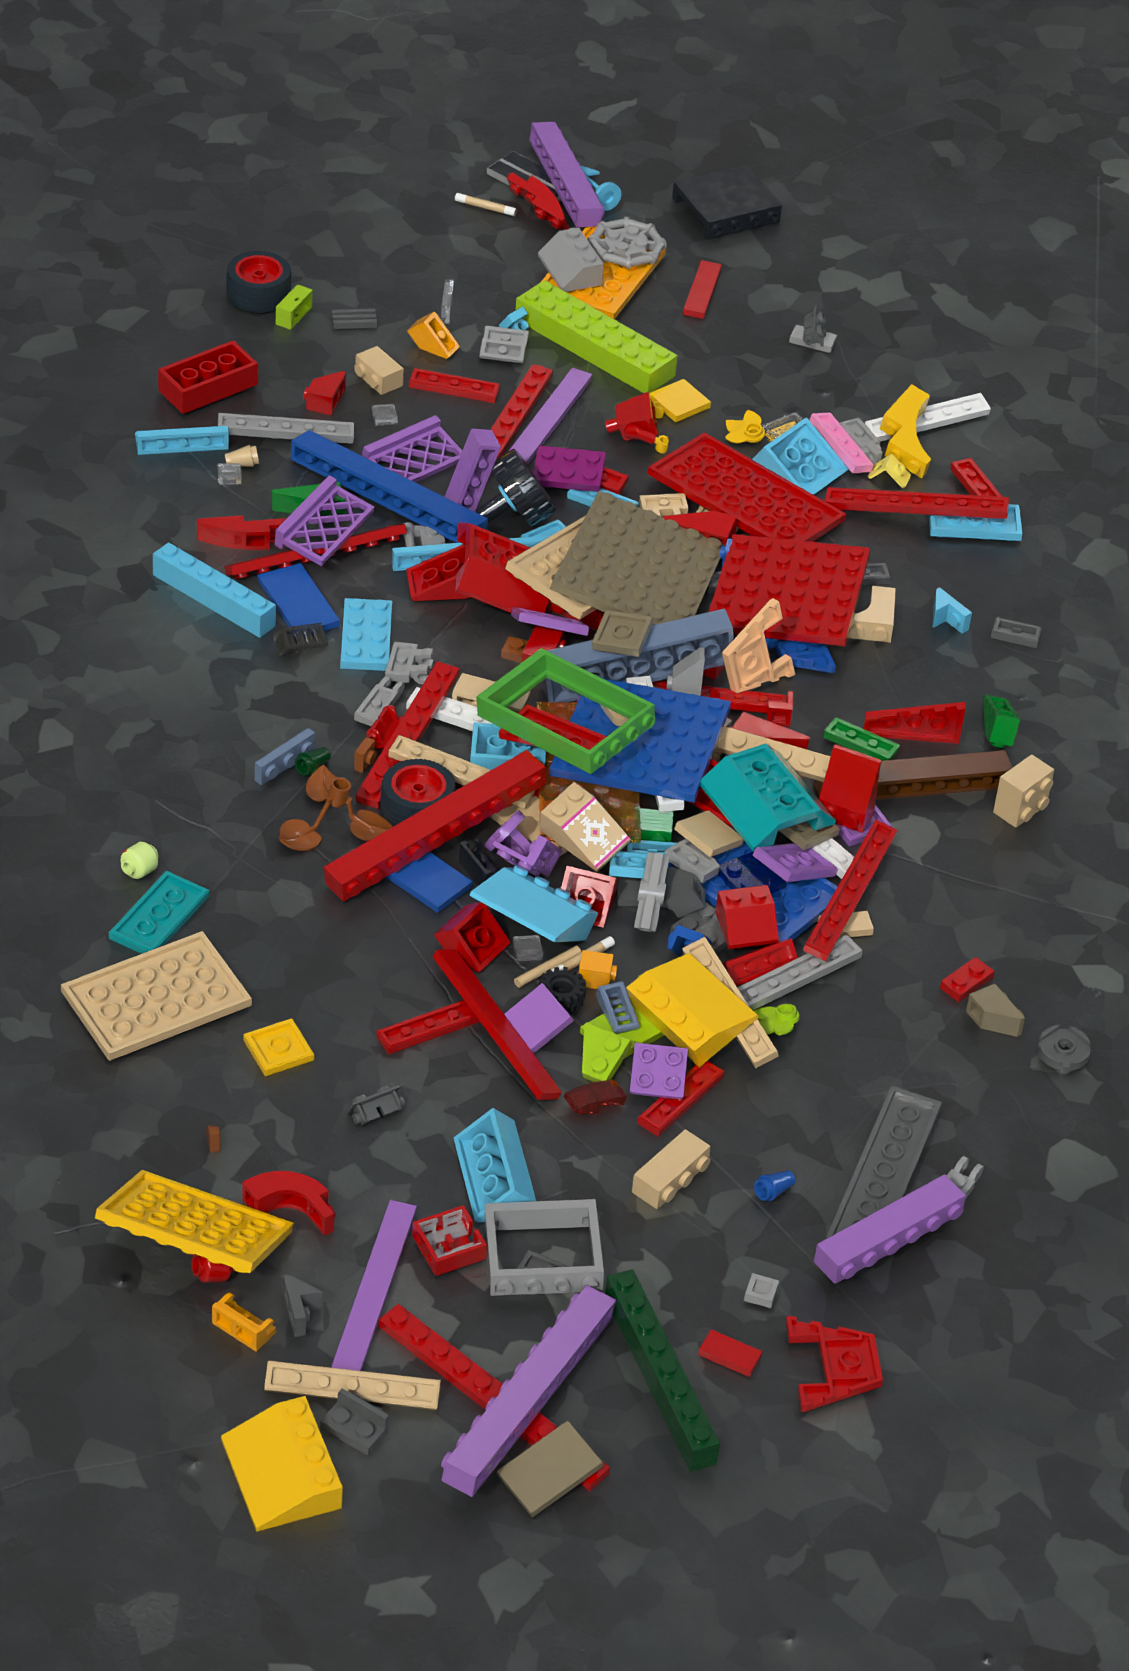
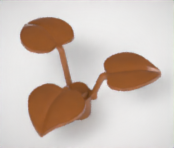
[279,765,393,851]

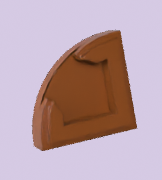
[206,1125,221,1153]

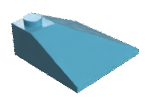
[752,417,849,495]

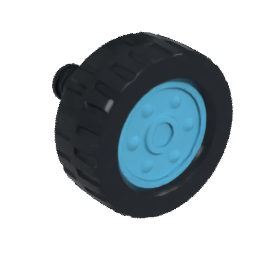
[475,449,557,527]

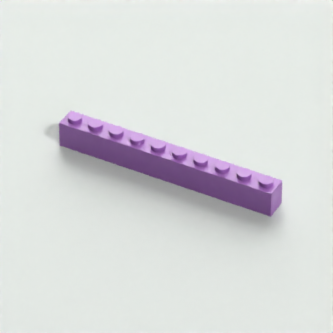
[441,1285,616,1497]

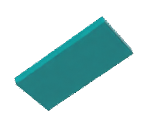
[109,871,210,954]

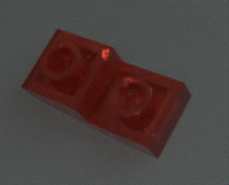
[564,1080,627,1114]

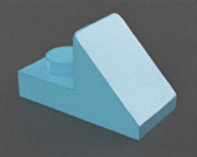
[933,588,972,634]

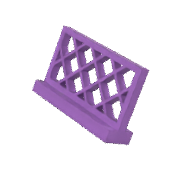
[362,415,462,483]
[275,475,374,566]

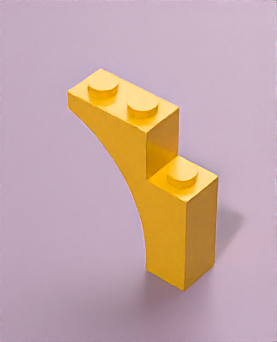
[880,384,931,478]

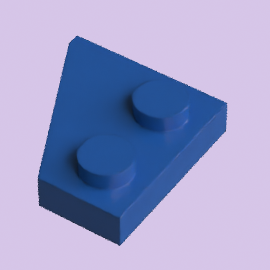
[775,640,836,673]

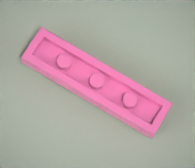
[809,413,874,474]

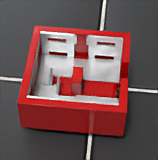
[412,1205,487,1276]

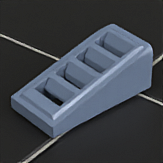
[596,981,640,1034]

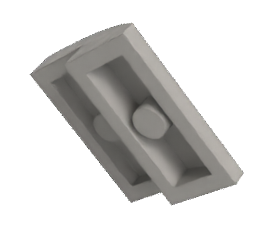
[480,326,529,363]

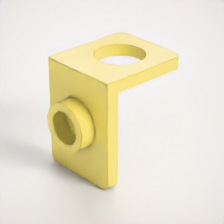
[868,454,911,488]

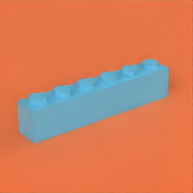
[153,542,276,638]

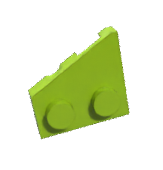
[582,1022,632,1087]

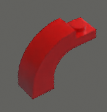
[242,1171,336,1236]

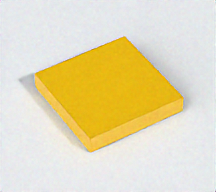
[649,379,711,423]
[243,1018,314,1076]

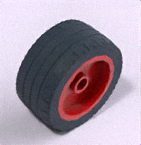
[226,251,292,313]
[380,759,456,827]

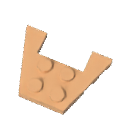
[722,598,795,693]

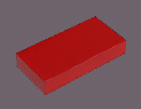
[698,1329,763,1377]

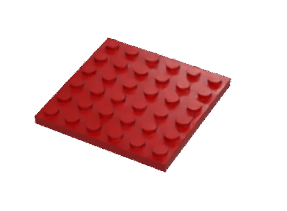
[709,534,870,646]

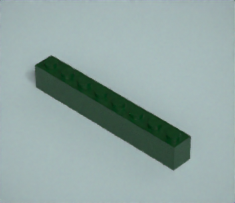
[605,1269,720,1472]

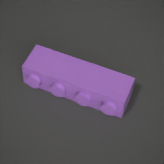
[445,428,501,512]

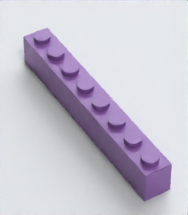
[529,122,605,227]

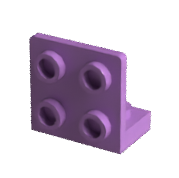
[492,835,562,877]
[630,1043,688,1099]

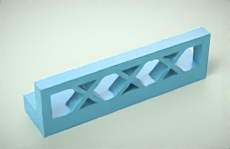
[135,426,229,455]

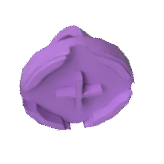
[484,810,531,857]

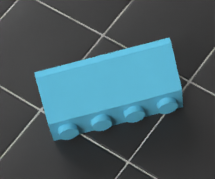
[454,1108,536,1223]

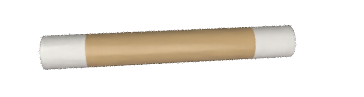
[455,193,517,216]
[551,936,615,972]

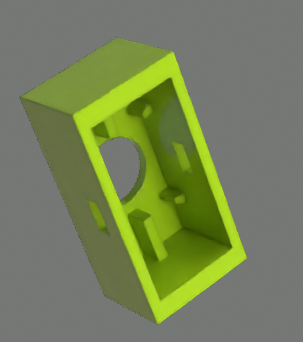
[276,284,313,330]

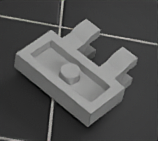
[385,642,434,685]

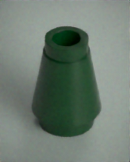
[295,747,331,776]

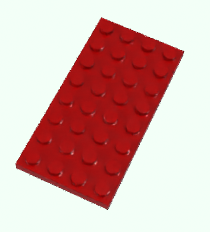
[647,432,846,542]

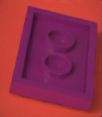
[533,445,606,492]

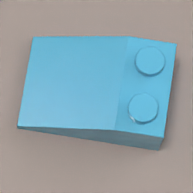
[470,722,546,770]

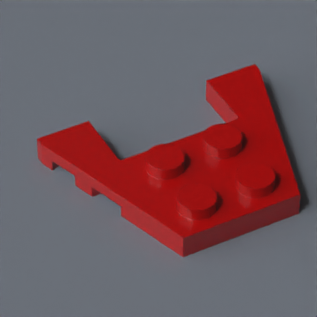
[785,1316,883,1412]

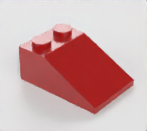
[406,544,469,601]
[819,744,881,833]

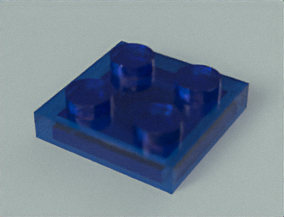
[718,851,787,894]

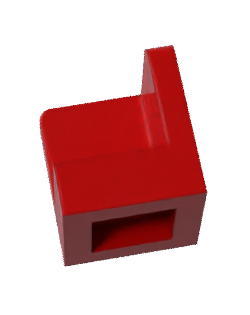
[766,691,793,727]

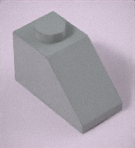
[666,647,705,696]

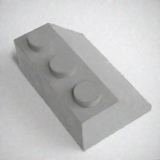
[538,227,604,292]

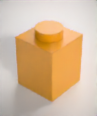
[579,950,617,989]

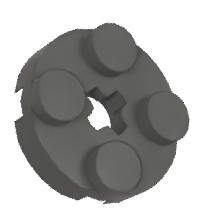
[1037,1025,1091,1074]

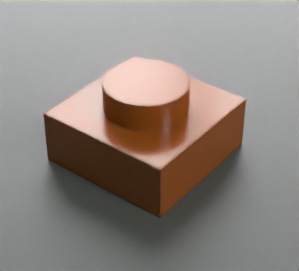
[501,636,528,663]
[354,737,377,773]

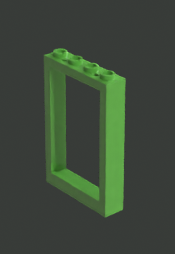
[476,648,655,774]

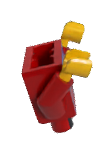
[605,392,669,454]

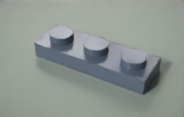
[255,728,315,786]

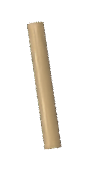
[514,946,581,988]

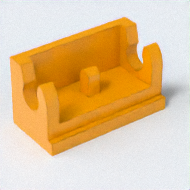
[212,1292,276,1352]

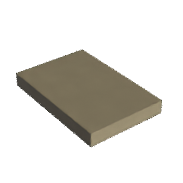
[497,1421,603,1518]

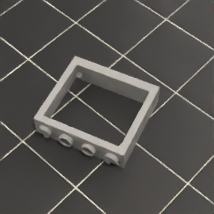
[484,1199,604,1296]

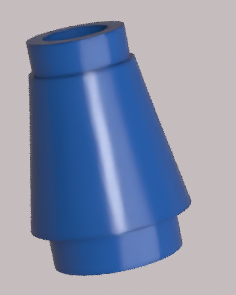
[754,1170,795,1201]

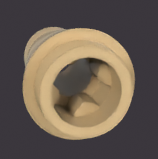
[225,445,259,467]

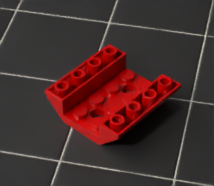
[456,522,549,613]

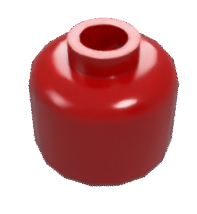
[191,1254,234,1283]

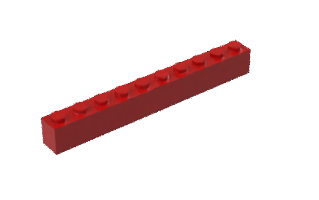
[324,750,546,902]

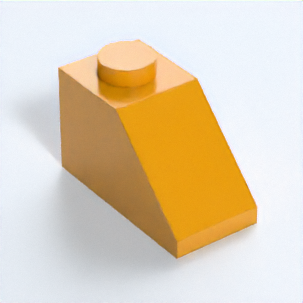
[407,311,460,359]

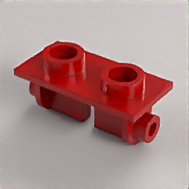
[366,705,403,749]

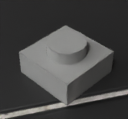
[744,1273,779,1308]

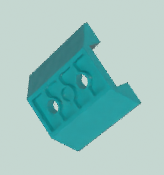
[700,743,836,851]

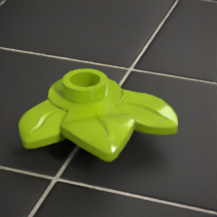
[753,1004,799,1035]

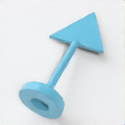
[580,165,621,211]

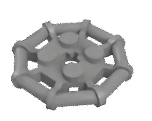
[587,217,667,269]

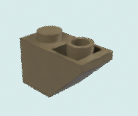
[966,984,1025,1037]

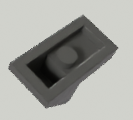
[283,1274,323,1337]

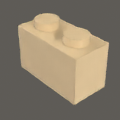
[354,346,404,395]

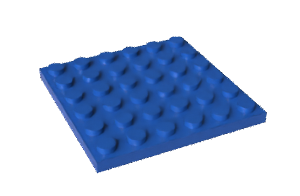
[550,677,731,803]

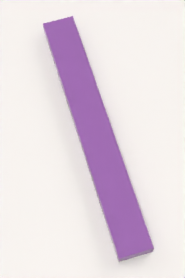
[509,368,592,464]
[331,1200,417,1371]

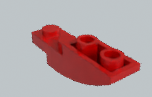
[506,172,569,230]
[197,515,287,550]

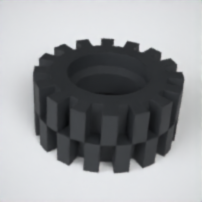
[539,967,586,1015]

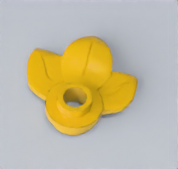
[725,410,765,443]

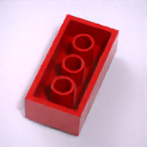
[158,340,258,414]

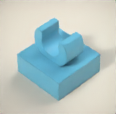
[499,307,529,330]

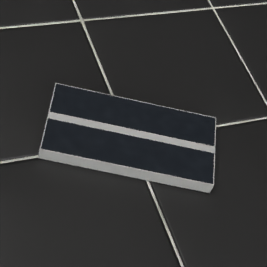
[487,151,561,202]

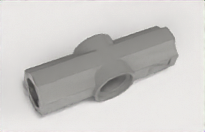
[634,852,670,932]

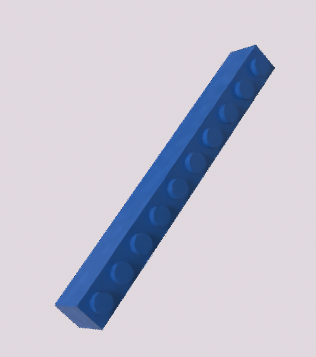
[291,430,488,543]

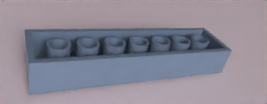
[542,608,734,705]

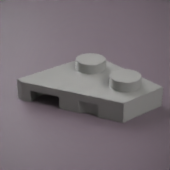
[664,838,720,883]

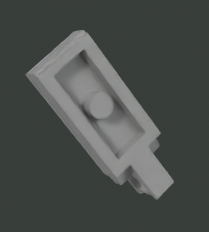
[839,417,883,464]

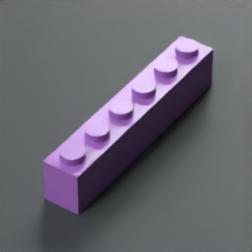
[814,1174,966,1284]

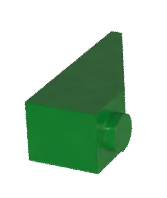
[271,482,345,516]
[983,694,1020,748]

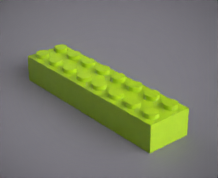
[515,280,678,393]

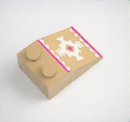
[540,782,630,872]

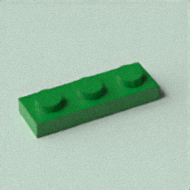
[823,717,900,761]

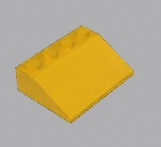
[626,953,758,1067]
[221,1396,343,1532]

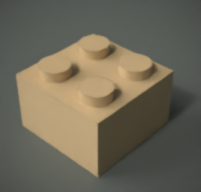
[993,754,1055,828]

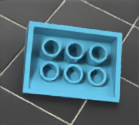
[469,865,598,942]

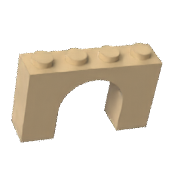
[848,586,896,643]

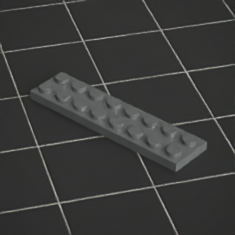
[825,1086,942,1261]

